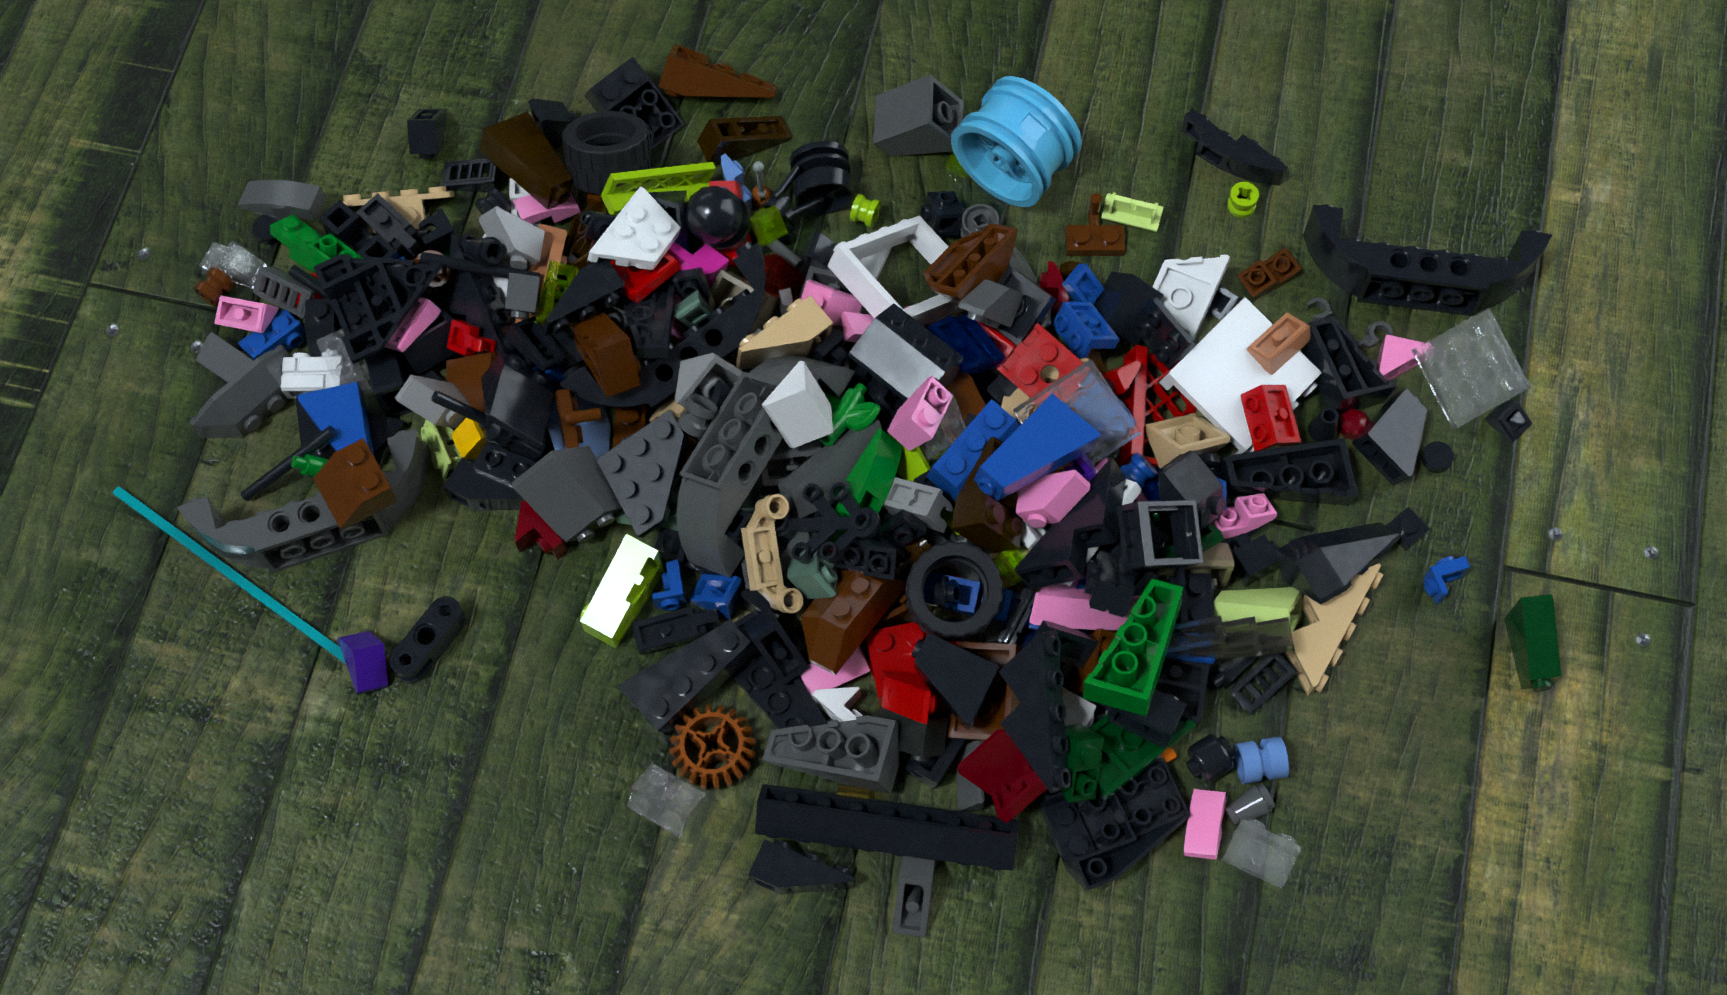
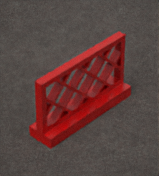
[1118,345,1195,470]

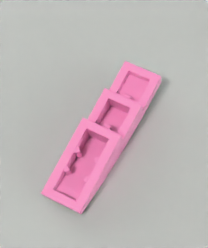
[1029,589,1141,630]

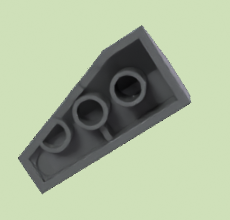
[762,715,899,794]

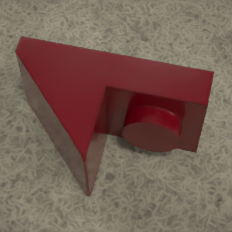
[515,500,567,560]

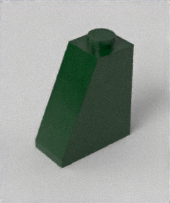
[1504,594,1561,692]

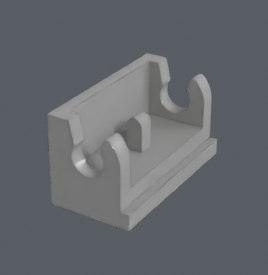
[883,477,953,533]

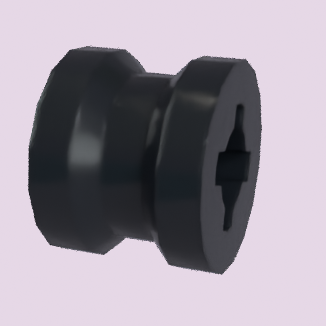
[475,187,512,215]

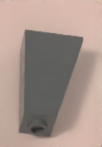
[778,419,882,518]

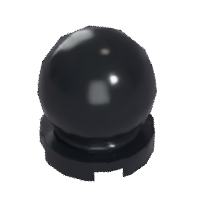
[685,186,753,252]

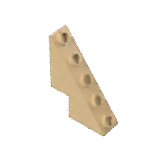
[1281,563,1384,696]

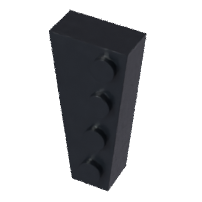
[1219,438,1358,506]

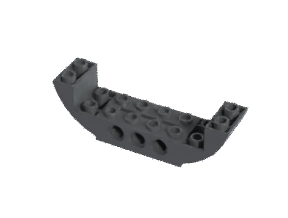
[677,355,855,578]
[177,429,429,573]

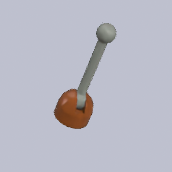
[751,161,773,210]

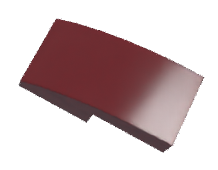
[1040,261,1069,316]

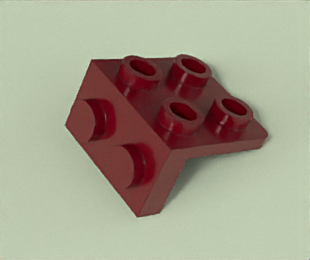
[957,729,1047,823]

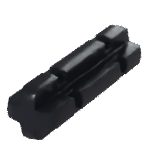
[998,588,1036,644]

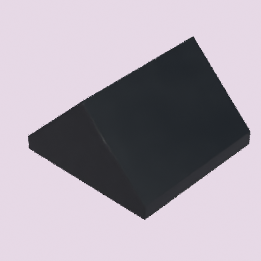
[1094,271,1164,346]

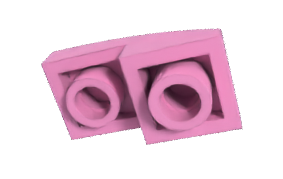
[513,191,580,224]
[1211,493,1277,539]
[800,645,872,697]
[1184,789,1227,860]

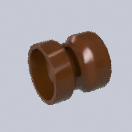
[193,266,235,307]

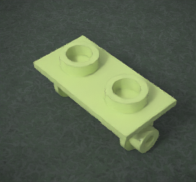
[1101,192,1164,232]
[421,420,461,479]

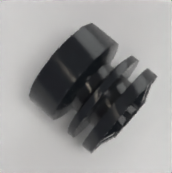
[790,141,854,215]

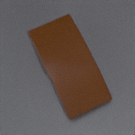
[1236,247,1303,299]

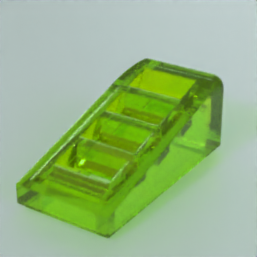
[536,260,579,324]

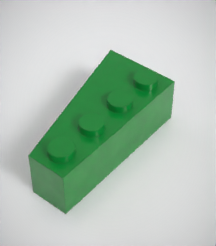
[1083,579,1183,717]

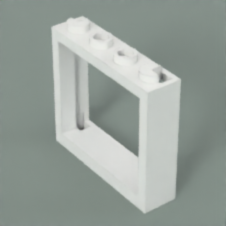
[827,215,965,325]

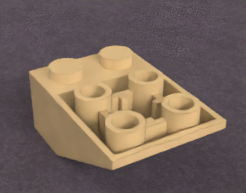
[736,295,833,370]

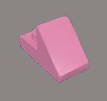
[801,279,862,326]

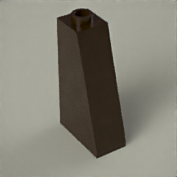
[480,112,573,209]

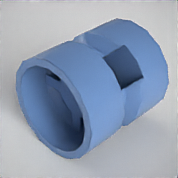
[1234,736,1289,785]

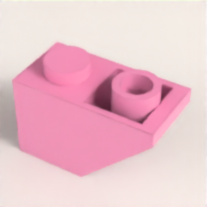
[887,376,953,451]

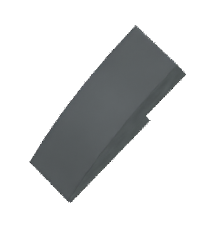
[238,180,325,222]

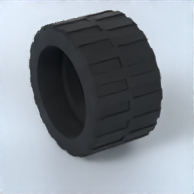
[562,111,652,195]
[905,541,1003,642]

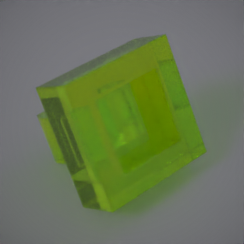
[749,205,788,246]
[992,549,1023,590]

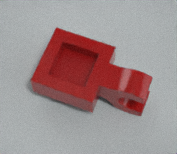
[447,319,497,356]

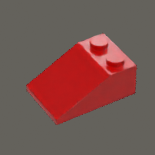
[865,622,946,716]

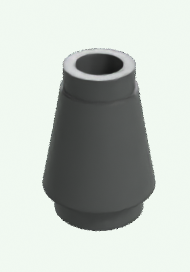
[1225,784,1276,825]

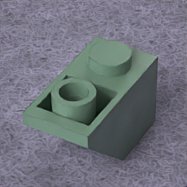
[787,550,838,599]

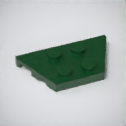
[1089,712,1197,801]

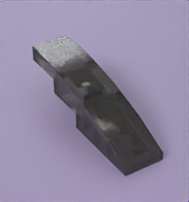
[1165,616,1295,659]

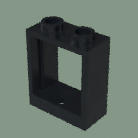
[1117,500,1204,570]

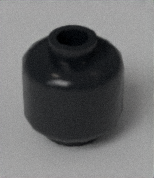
[1185,734,1236,782]

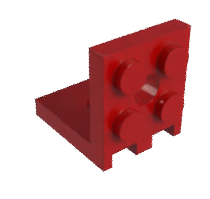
[997,323,1093,406]

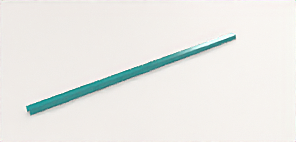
[113,486,346,665]

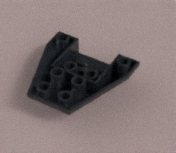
[1038,758,1191,892]

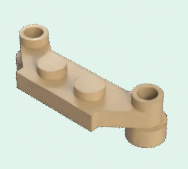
[741,494,803,613]

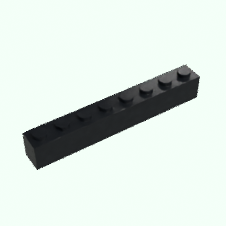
[755,784,1019,871]

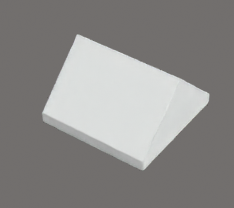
[761,361,833,448]

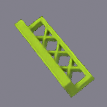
[601,162,716,216]

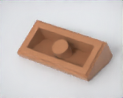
[1247,312,1310,375]

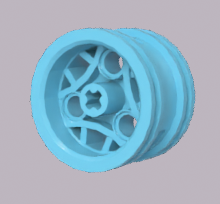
[951,76,1082,207]

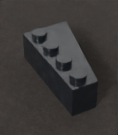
[617,620,758,736]

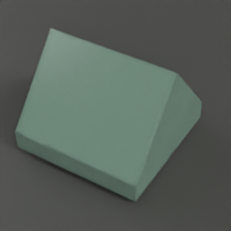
[674,290,713,328]

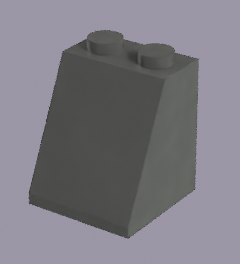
[873,74,963,156]
[511,446,622,543]

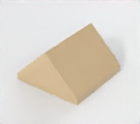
[1145,413,1231,469]

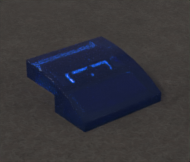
[928,313,1005,374]

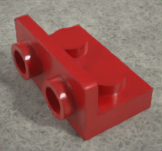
[1240,385,1301,451]

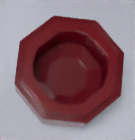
[1338,409,1369,440]

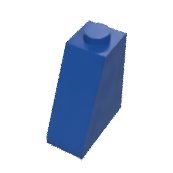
[298,382,374,456]

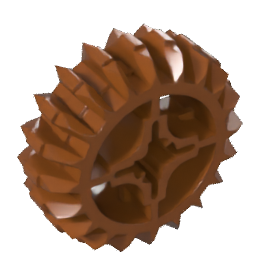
[669,704,756,790]

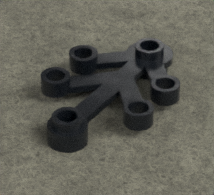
[774,482,881,564]

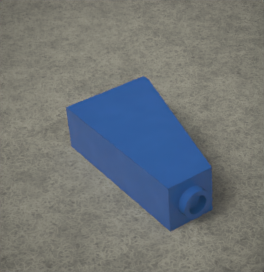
[974,393,1101,501]

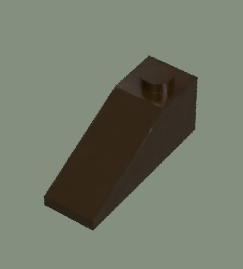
[697,116,792,163]

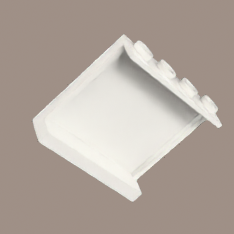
[1159,297,1322,455]

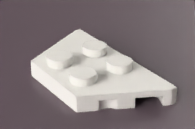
[587,186,681,270]
[1153,255,1231,341]

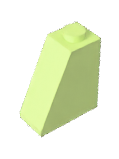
[1213,587,1302,638]

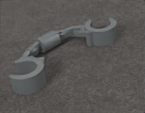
[1305,297,1393,348]

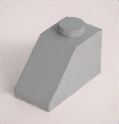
[479,206,545,270]
[395,375,472,428]

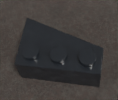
[1301,316,1397,414]

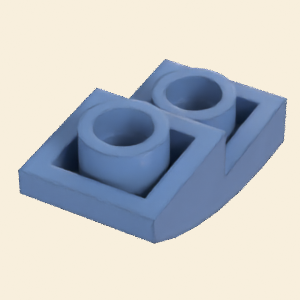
[721,154,753,213]

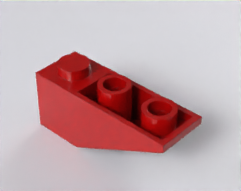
[879,670,935,724]

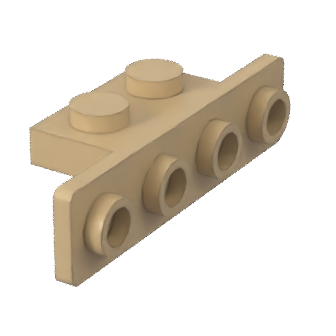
[342,186,454,233]

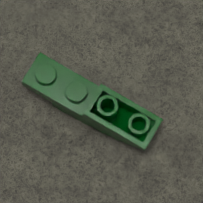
[270,214,364,273]
[827,428,902,543]

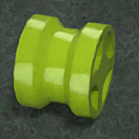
[1227,182,1259,218]
[850,194,881,228]

